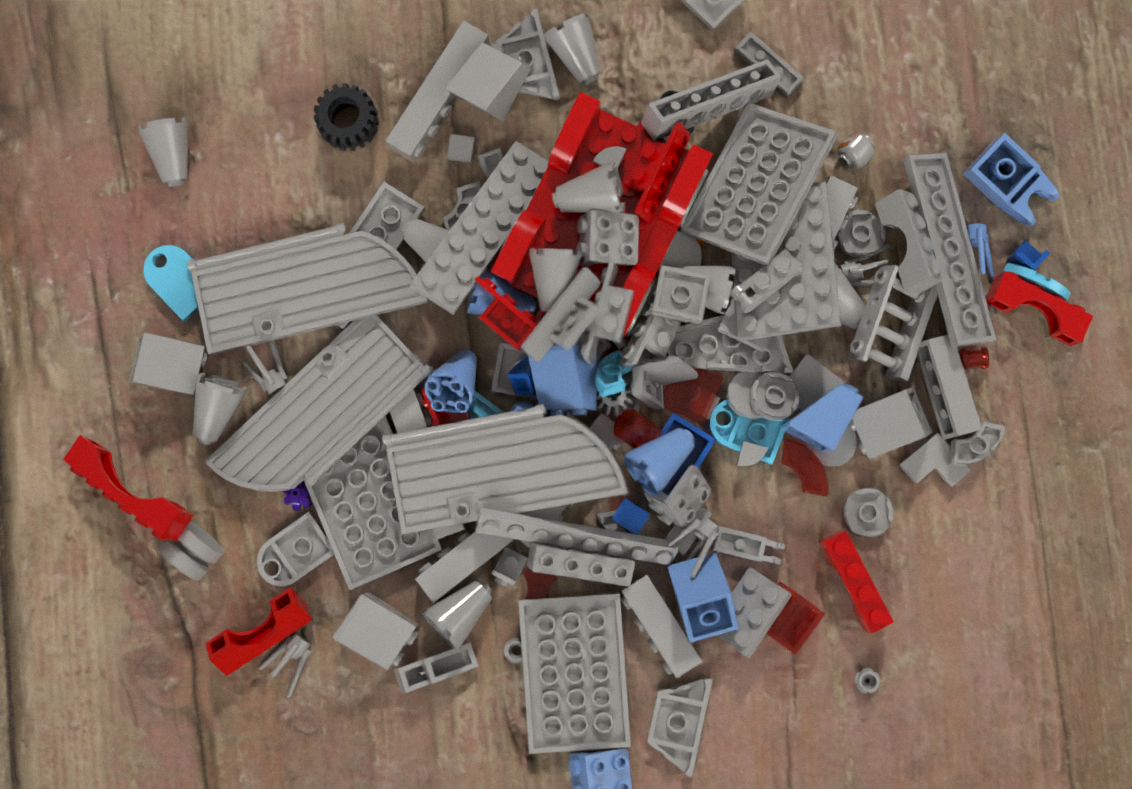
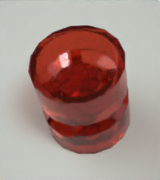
[613,408,661,449]

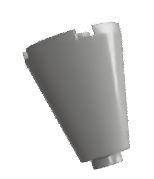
[544,13,601,86]
[137,118,188,187]
[553,162,625,213]
[402,219,449,263]
[529,249,581,314]
[835,264,866,329]
[674,266,736,315]
[192,373,247,445]
[422,580,492,650]

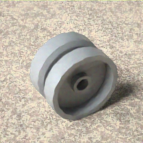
[157,521,225,581]

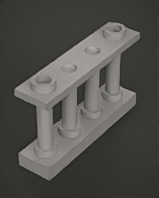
[847,265,938,381]

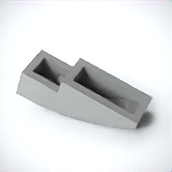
[393,642,478,694]

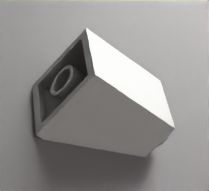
[446,42,530,122]
[128,332,207,395]
[849,387,933,459]
[332,592,419,670]

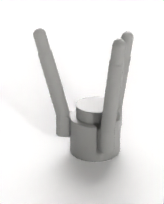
[839,244,890,287]
[242,340,288,395]
[668,517,720,578]
[258,633,311,698]

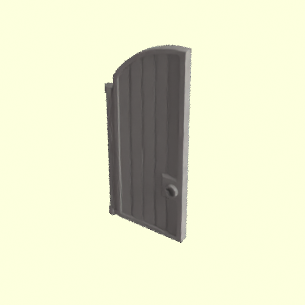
[187,223,428,355]
[204,315,433,492]
[382,404,628,534]

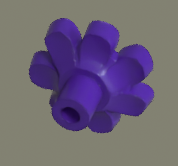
[283,481,311,511]

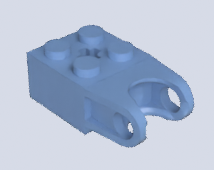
[962,133,1059,227]

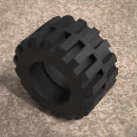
[313,83,379,151]

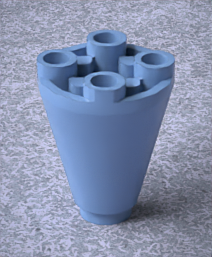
[425,349,477,413]

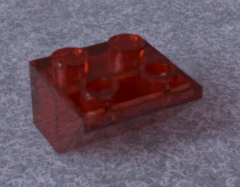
[766,581,825,655]

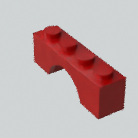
[986,271,1093,346]
[818,530,894,634]
[205,587,312,676]

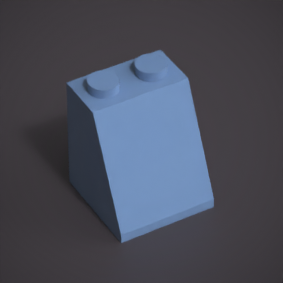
[528,344,596,416]
[781,384,863,454]
[667,552,739,643]

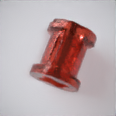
[958,347,989,370]

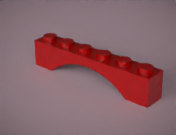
[63,435,194,541]

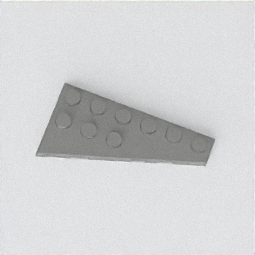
[636,315,793,375]

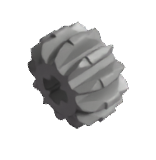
[596,380,634,417]

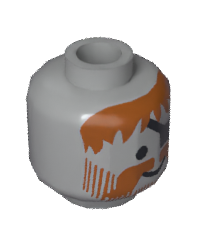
[837,133,874,170]

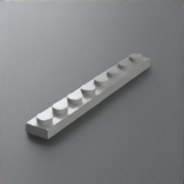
[475,508,679,565]

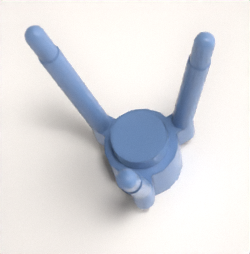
[967,224,994,278]

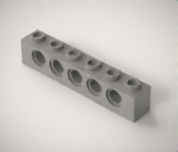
[641,59,781,141]

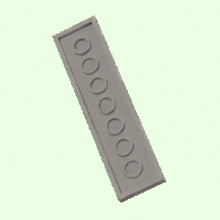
[410,141,548,315]
[903,153,996,347]

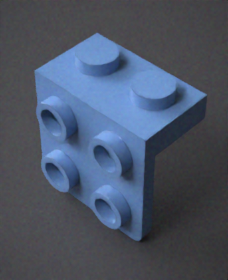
[569,748,632,789]

